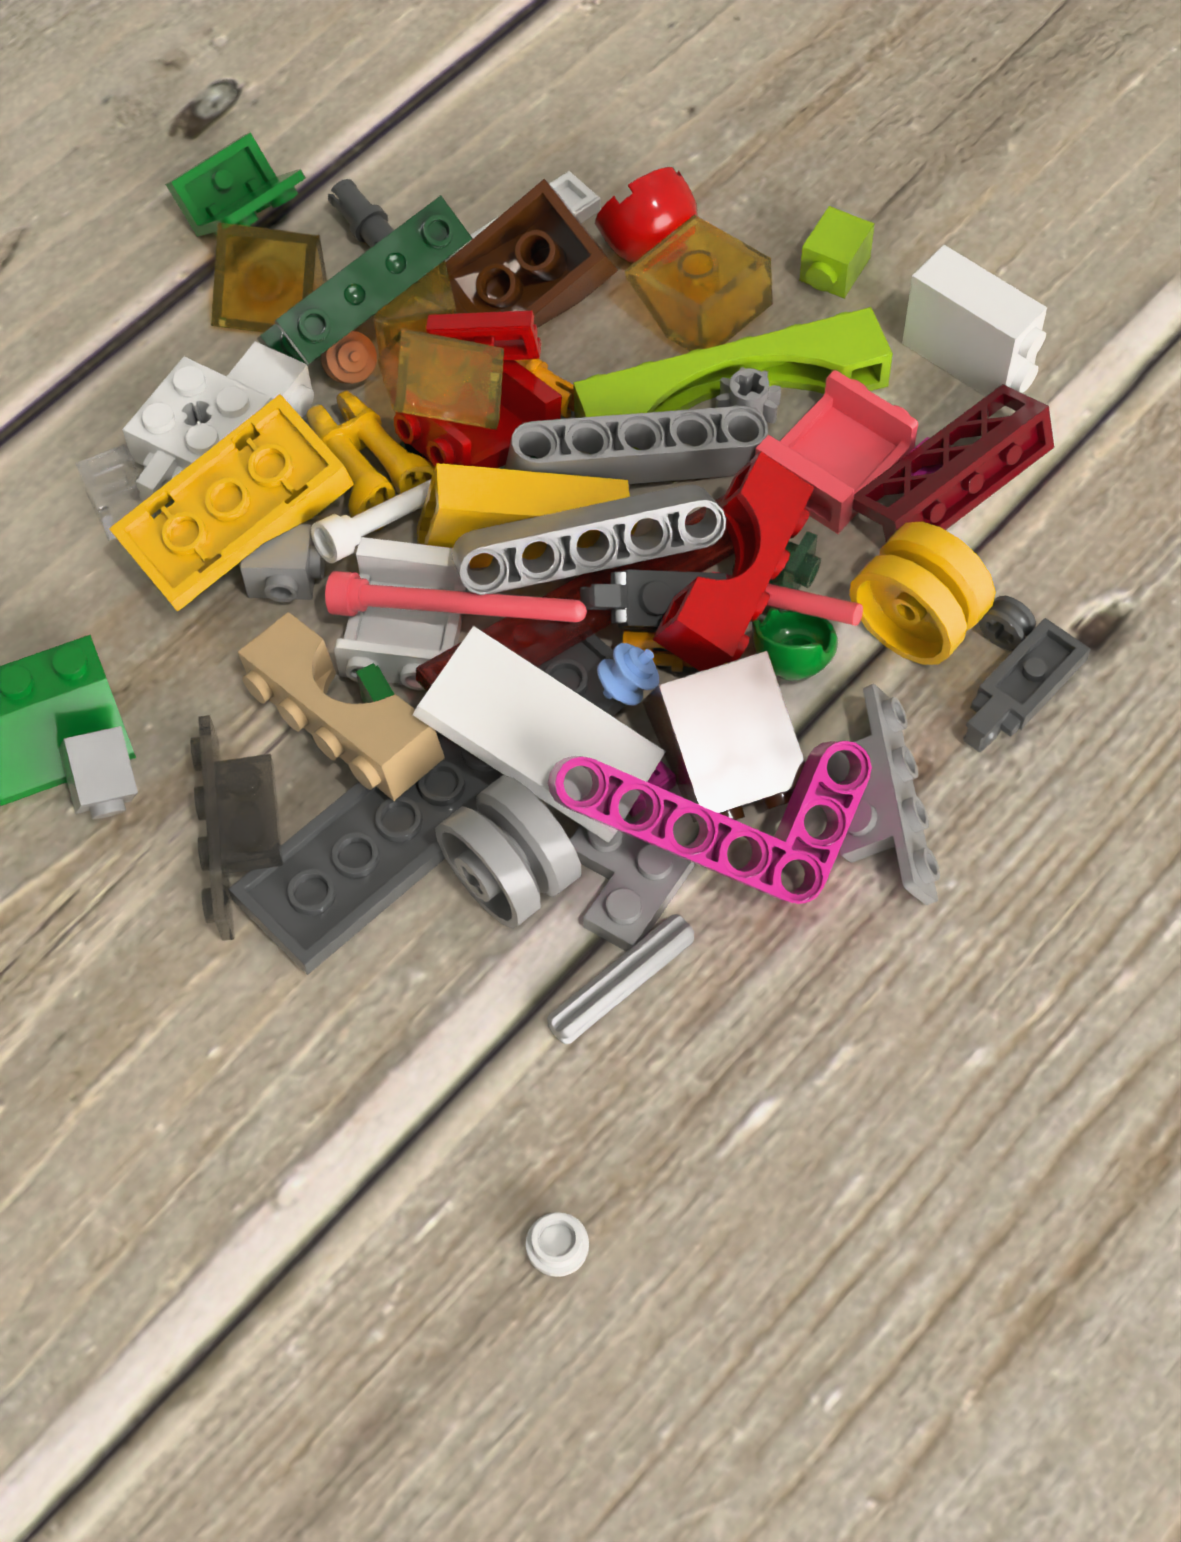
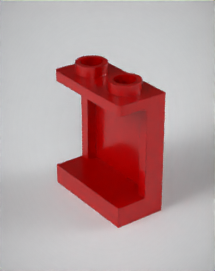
[394,360,562,469]

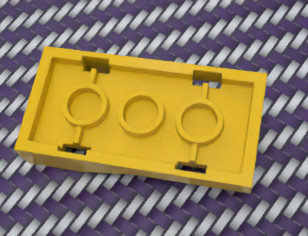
[109,394,354,612]

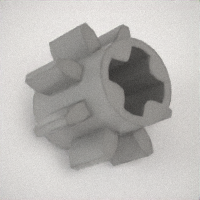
[716,367,781,424]

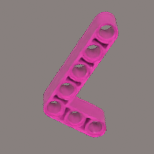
[548,741,872,904]

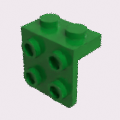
[165,132,306,238]

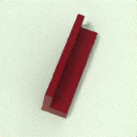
[852,384,1055,542]

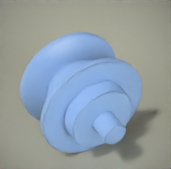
[597,643,659,706]

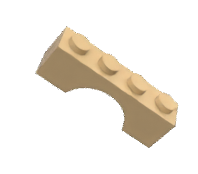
[238,612,445,801]

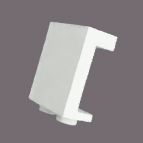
[334,537,470,690]

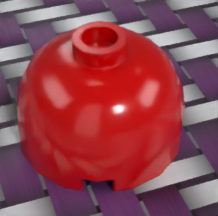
[594,167,698,265]

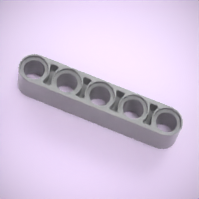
[505,406,768,484]
[452,485,726,595]

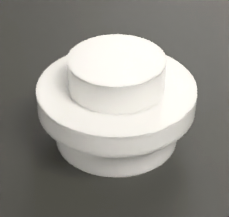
[526,1212,589,1277]

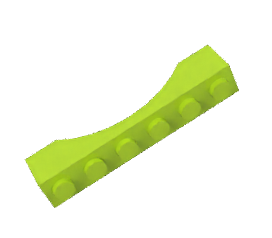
[573,307,893,455]

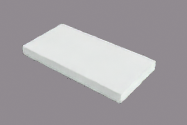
[413,626,666,843]

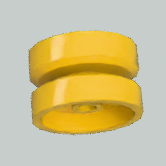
[849,521,996,665]

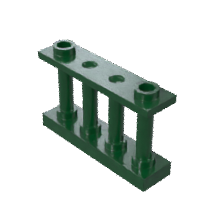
[257,195,473,366]

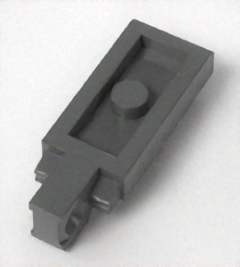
[580,570,726,629]
[963,618,1091,753]

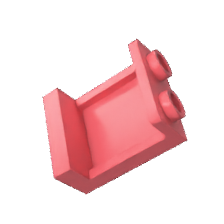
[755,370,918,534]

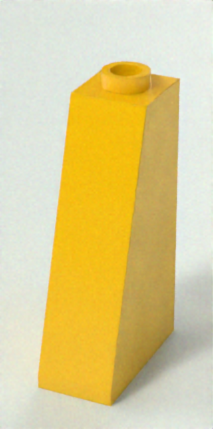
[417,463,638,569]

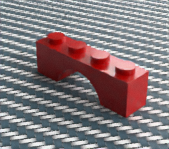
[652,451,815,672]

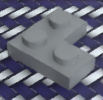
[570,818,695,952]

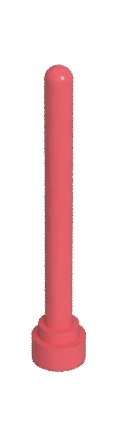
[325,571,587,622]

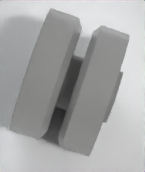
[435,775,582,929]

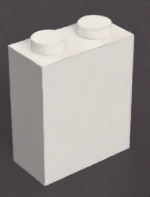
[902,245,1047,396]

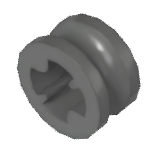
[979,595,1036,651]

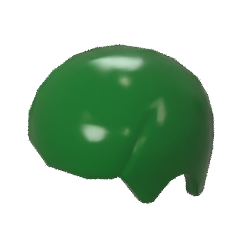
[752,608,838,681]

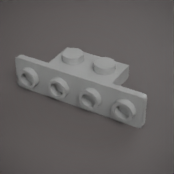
[827,684,940,905]

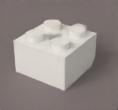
[122,356,271,501]

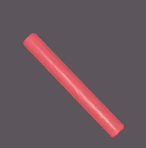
[711,571,863,626]

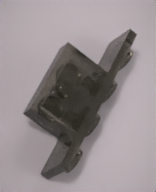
[190,715,283,941]

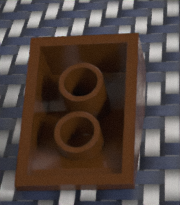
[427,179,618,328]

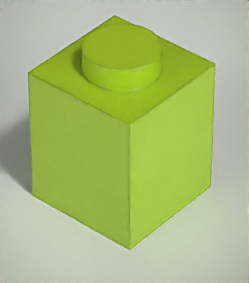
[799,206,875,299]

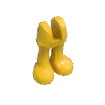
[306,390,435,532]

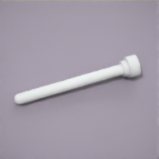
[311,455,527,563]

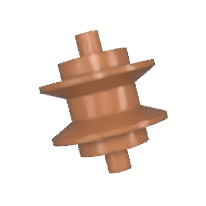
[321,331,377,383]

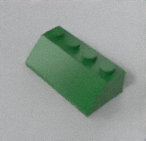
[0,635,136,806]

